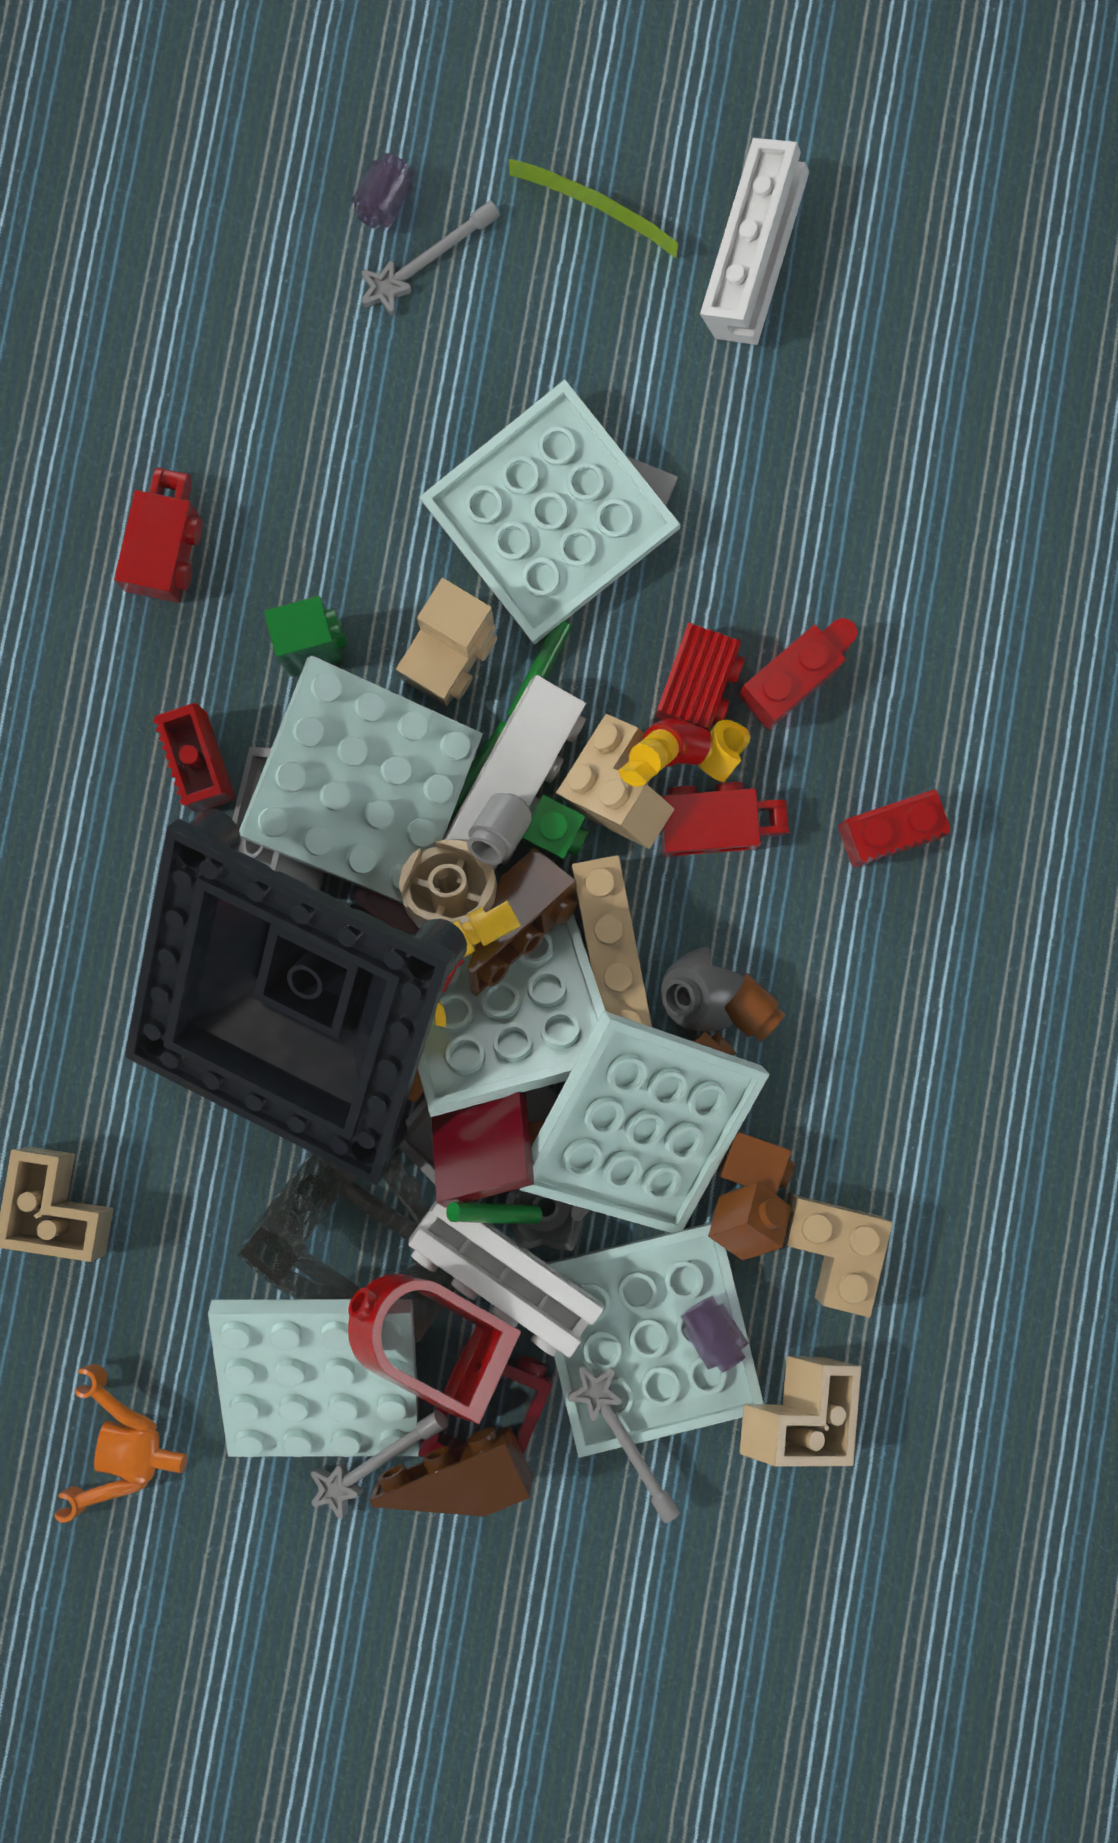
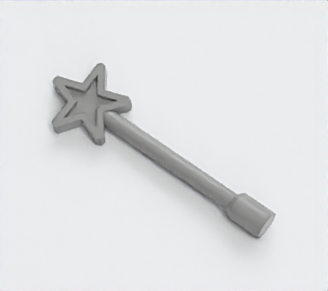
[361,200,500,316]
[568,1365,680,1523]
[311,1410,448,1519]

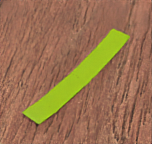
[509,159,678,258]

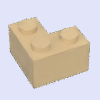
[396,578,497,707]
[556,714,675,849]
[0,1147,114,1262]
[783,1194,893,1318]
[739,1356,861,1467]

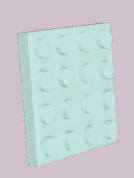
[419,379,680,645]
[239,656,483,905]
[412,914,605,1117]
[519,1011,770,1233]
[547,1222,764,1458]
[208,1299,421,1457]

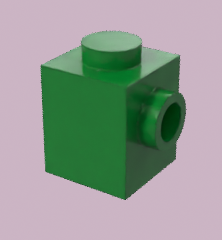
[522,795,589,864]

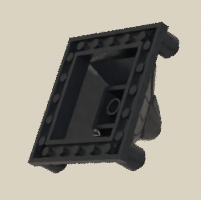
[124,809,467,1186]

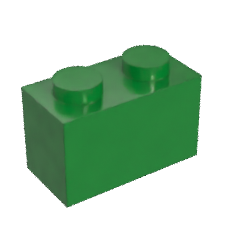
[263,595,348,677]

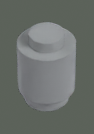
[467,793,532,865]

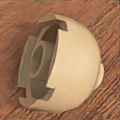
[399,839,497,928]

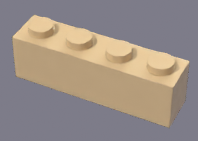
[571,855,652,1027]

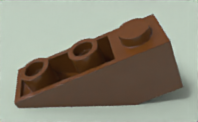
[467,847,577,996]
[369,1425,534,1517]

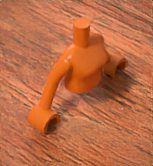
[54,1364,187,1523]

